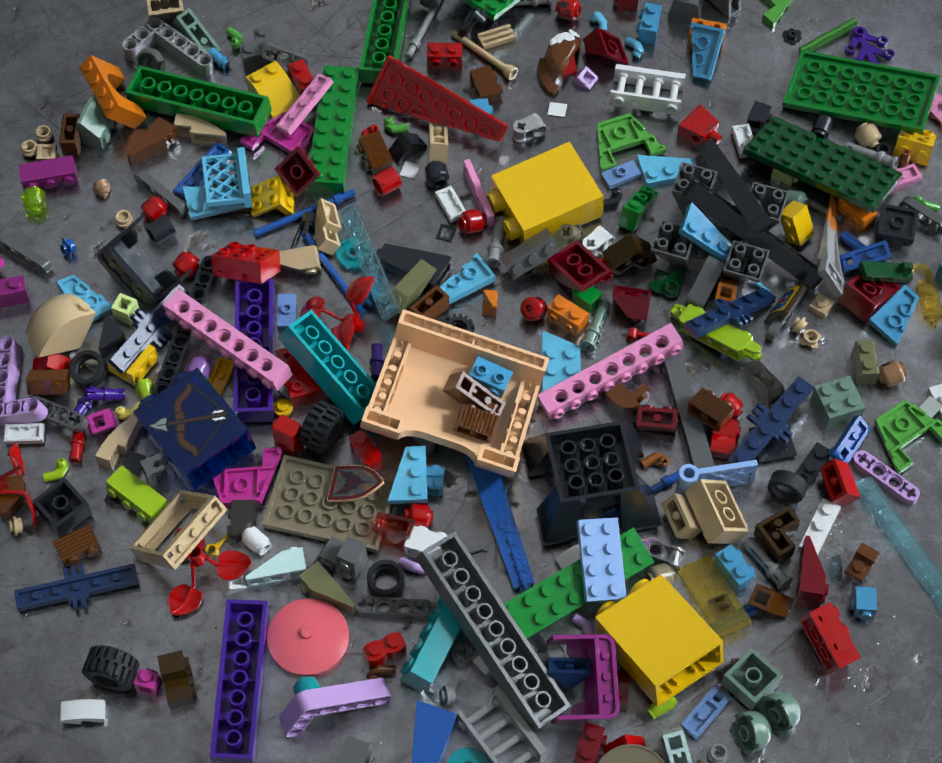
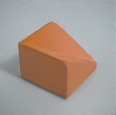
[482,290,498,316]

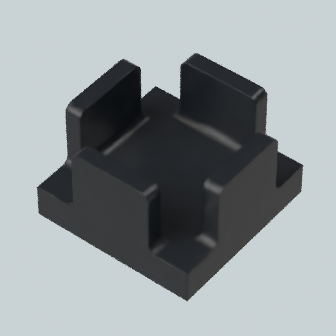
[875,203,919,250]

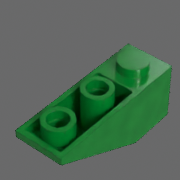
[617,186,659,232]

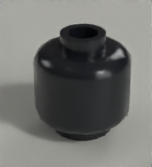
[424,161,449,188]

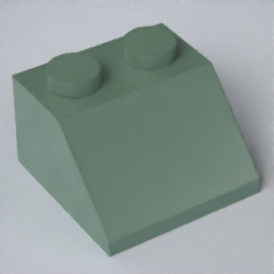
[77,95,117,149]

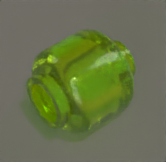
[21,186,47,215]

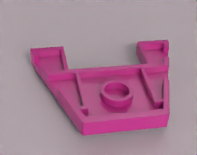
[240,112,314,154]
[206,447,282,507]

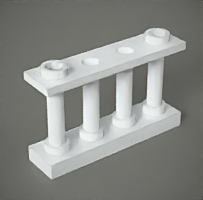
[609,64,686,116]

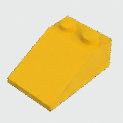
[246,61,300,119]

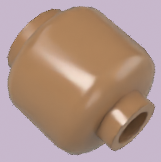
[878,360,907,388]

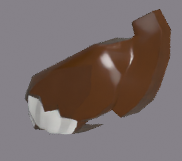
[536,29,582,97]

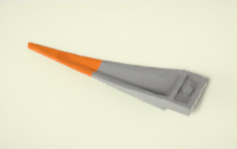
[817,194,844,297]

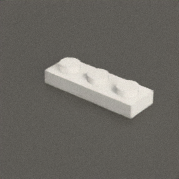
[798,498,841,555]

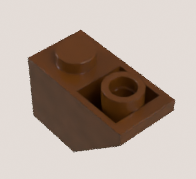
[0,475,27,522]
[748,583,794,618]

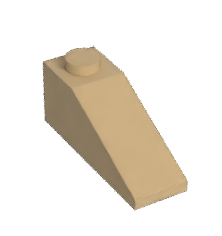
[428,121,448,164]
[279,245,321,275]

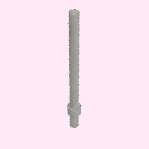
[405,0,442,59]

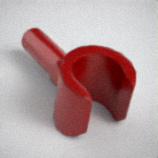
[626,328,651,342]

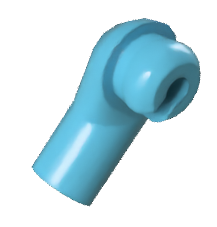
[624,36,644,58]

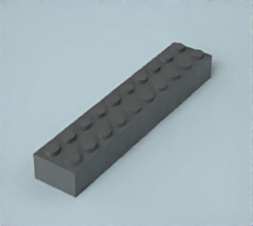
[416,531,571,732]

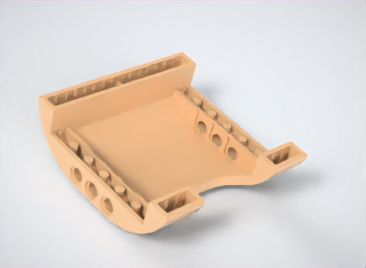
[360,309,549,479]

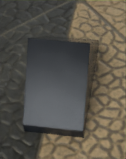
[388,132,427,165]
[98,316,126,358]

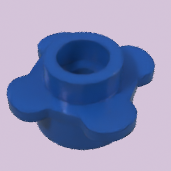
[60,238,76,259]

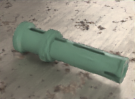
[579,300,611,352]

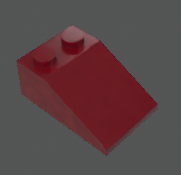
[548,240,612,292]
[836,273,901,322]
[794,535,829,610]

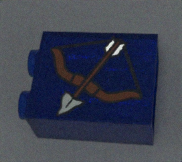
[133,367,256,492]

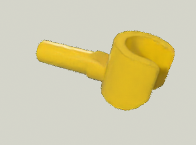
[205,534,229,557]

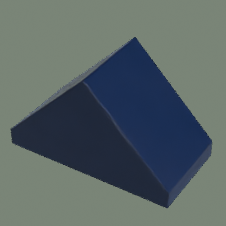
[548,657,591,690]

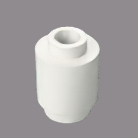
[241,527,271,556]

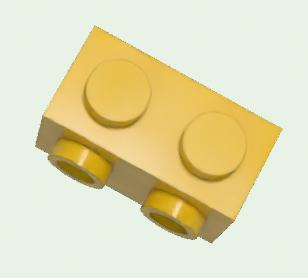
[781,200,815,246]

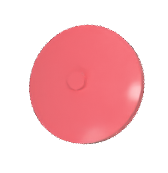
[267,598,349,677]

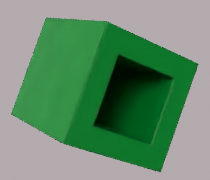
[572,286,602,314]

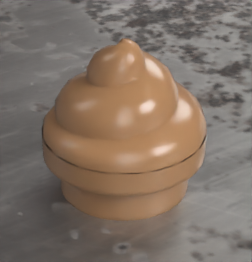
[92,179,111,199]

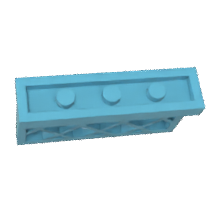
[202,147,252,208]

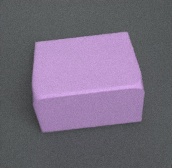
[572,66,598,90]

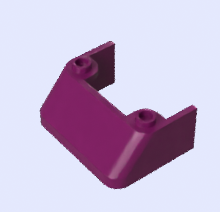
[546,634,620,725]

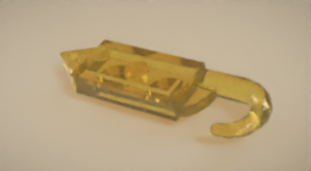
[912,263,942,328]

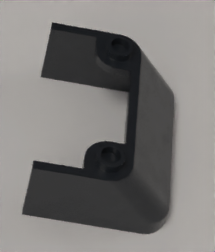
[97,214,192,309]

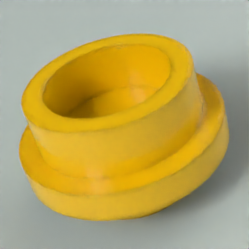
[274,398,293,416]

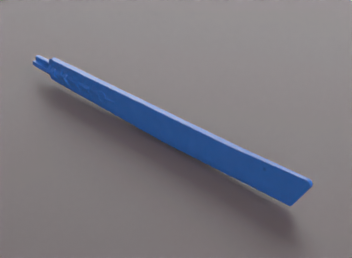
[463,453,535,593]

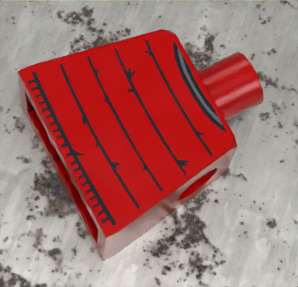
[677,104,723,146]

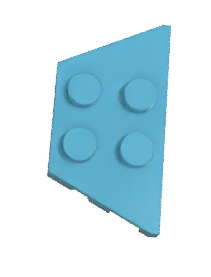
[542,331,581,392]

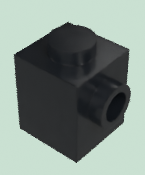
[747,101,773,131]

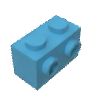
[636,2,663,45]
[469,356,513,398]
[713,544,756,595]

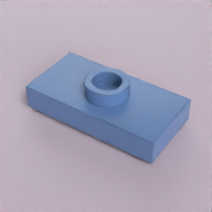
[601,160,641,190]
[277,294,297,330]

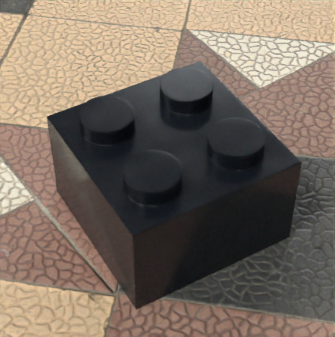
[32,477,92,538]

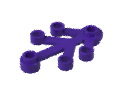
[844,26,895,64]

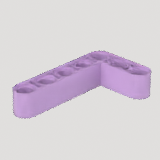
[0,336,48,427]
[279,678,392,738]

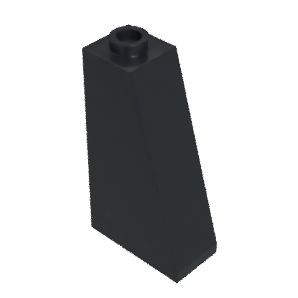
[375,243,452,292]

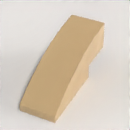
[174,113,228,146]
[315,198,342,255]
[95,413,144,469]

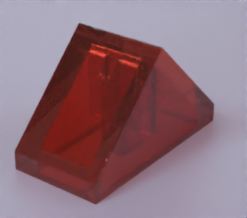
[372,512,416,544]

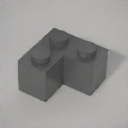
[239,25,276,71]
[320,536,368,581]

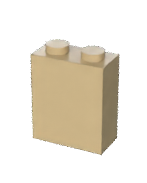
[146,0,184,19]

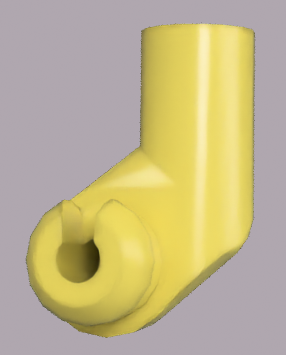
[115,402,145,420]

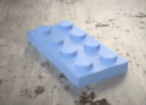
[576,518,626,602]

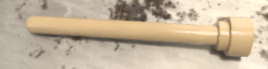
[451,30,518,80]

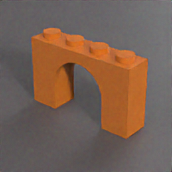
[79,55,147,129]

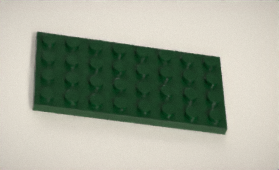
[742,116,903,213]

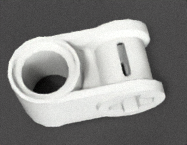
[582,226,615,257]

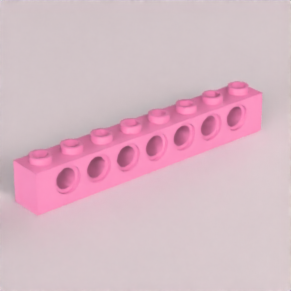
[163,289,292,391]
[537,323,683,421]

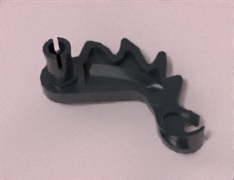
[457,8,499,38]

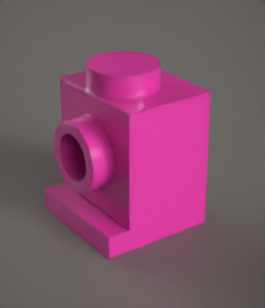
[87,408,118,436]
[134,668,163,698]

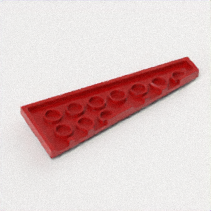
[366,55,509,142]

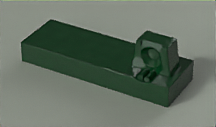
[858,261,914,283]

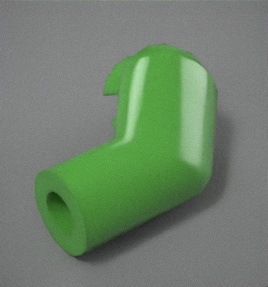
[226,27,243,49]
[383,117,409,134]
[913,196,940,213]

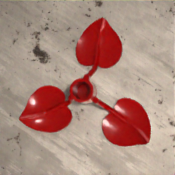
[300,276,375,351]
[0,443,37,529]
[168,527,252,615]

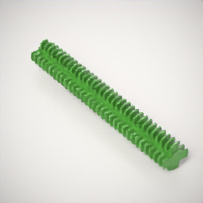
[799,17,858,53]

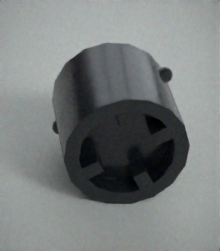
[144,214,176,246]

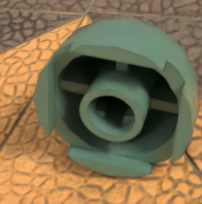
[759,691,801,735]
[731,710,771,754]

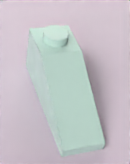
[245,547,306,588]
[662,726,692,763]

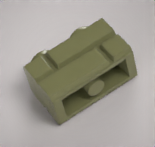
[852,340,879,385]

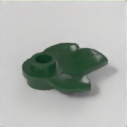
[648,268,684,298]

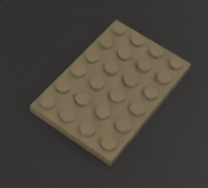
[262,455,395,553]

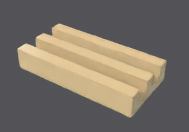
[477,24,516,50]

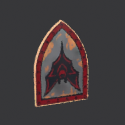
[327,465,384,502]

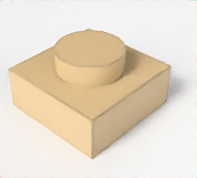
[36,144,57,161]
[808,293,835,318]

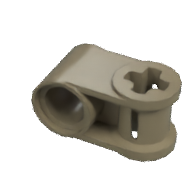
[553,223,581,250]

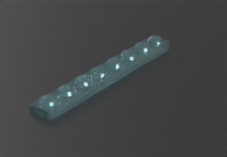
[340,203,400,321]
[856,475,942,610]

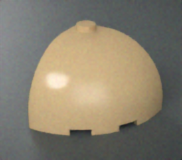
[25,293,96,358]

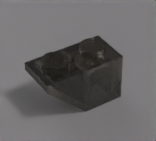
[227,499,257,545]

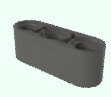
[685,255,726,309]

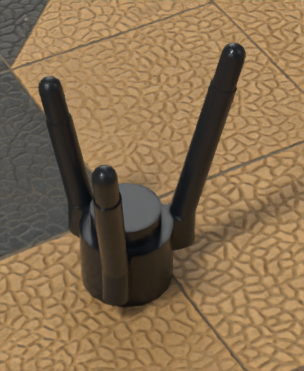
[290,211,316,249]

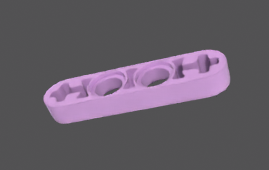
[852,450,920,505]

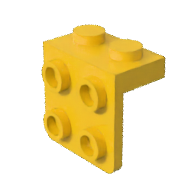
[893,130,936,166]
[251,175,294,217]
[107,344,158,387]

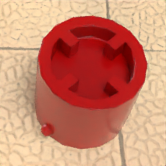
[371,166,402,197]

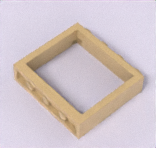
[129,490,228,570]

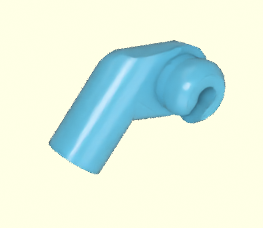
[590,11,607,31]

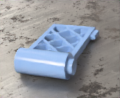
[676,460,758,495]

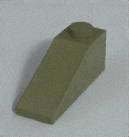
[384,259,437,314]
[299,561,356,615]

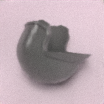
[134,48,165,71]

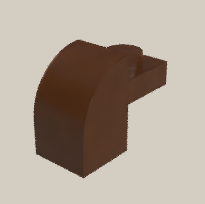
[605,383,650,417]
[844,542,881,584]

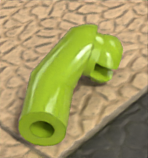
[43,458,69,483]

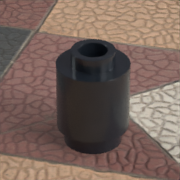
[811,115,833,139]

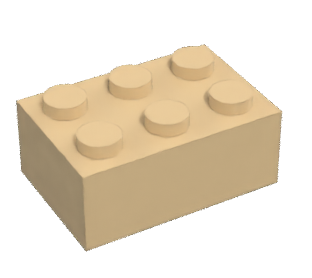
[685,479,750,544]

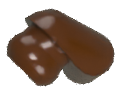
[366,664,396,680]

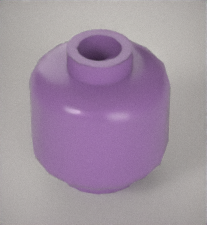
[185,355,213,385]

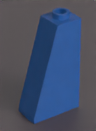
[412,700,457,763]

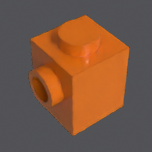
[715,278,739,302]

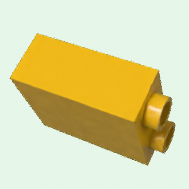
[486,141,603,244]
[595,574,724,707]

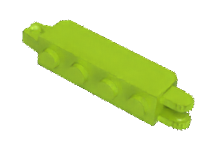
[670,303,762,362]

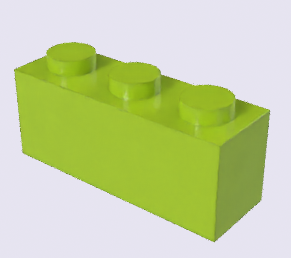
[106,465,167,524]

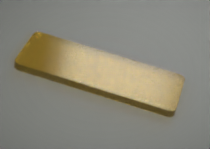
[678,556,752,639]

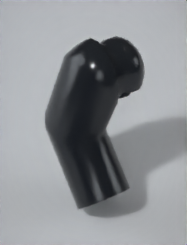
[603,188,622,209]

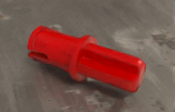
[68,430,85,463]

